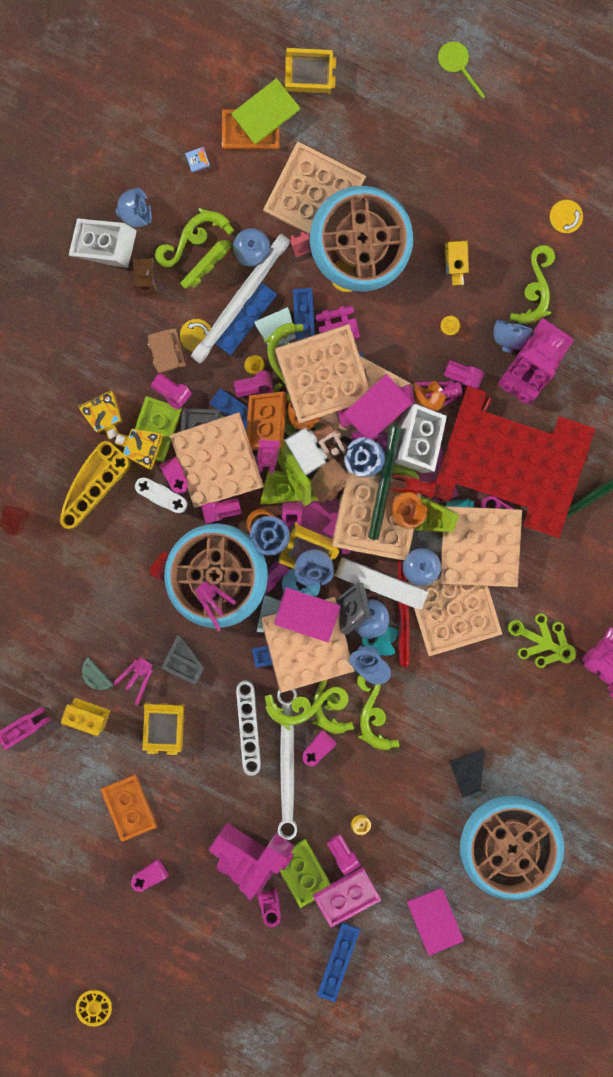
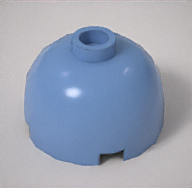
[116,187,152,228]
[233,228,271,267]
[493,320,533,353]
[344,437,385,477]
[250,516,290,555]
[403,548,441,586]
[295,550,334,586]
[354,599,390,639]

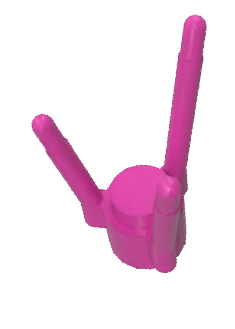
[415,380,462,407]
[195,581,236,631]
[113,657,153,706]

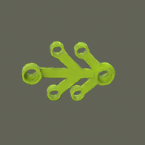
[508,613,576,668]

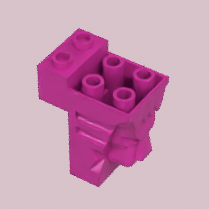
[498,318,575,405]
[581,627,613,698]
[209,822,294,900]

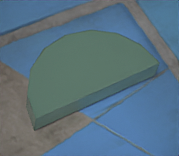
[82,657,113,690]

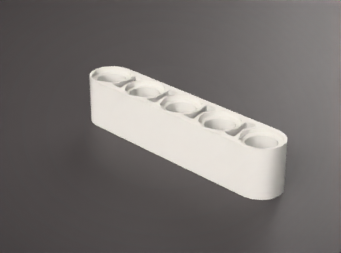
[335,557,429,610]
[236,680,261,776]

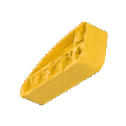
[60,441,131,529]

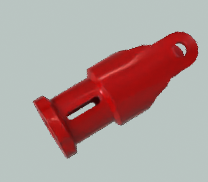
[389,474,435,498]

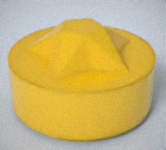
[440,316,460,336]
[244,355,265,375]
[351,815,371,835]

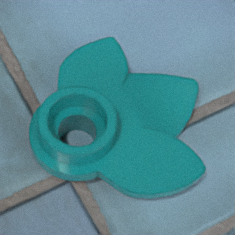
[362,627,399,656]

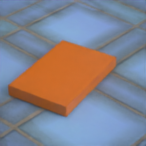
[222,109,279,150]
[246,392,287,451]
[100,774,157,842]

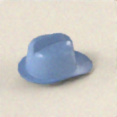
[349,645,391,684]

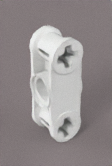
[135,478,188,513]

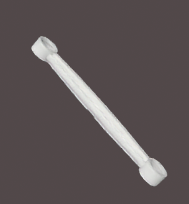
[191,233,290,364]
[277,689,297,840]

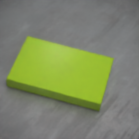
[231,78,300,145]
[135,396,182,462]
[278,439,311,506]
[280,838,331,908]

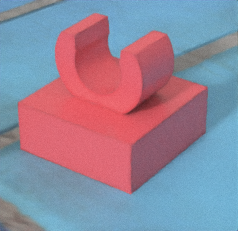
[290,231,311,258]

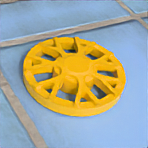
[76,990,112,1026]

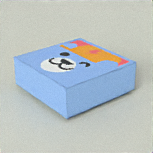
[185,147,210,173]

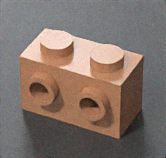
[148,329,186,373]
[313,423,349,467]
[310,459,349,503]

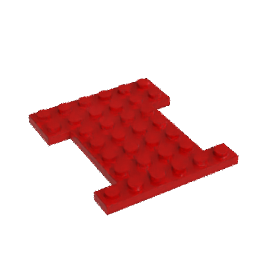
[433,386,596,538]

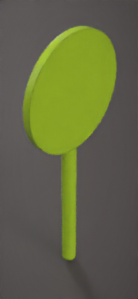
[438,41,485,98]

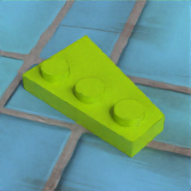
[180,240,233,289]
[260,469,319,505]
[414,496,460,533]

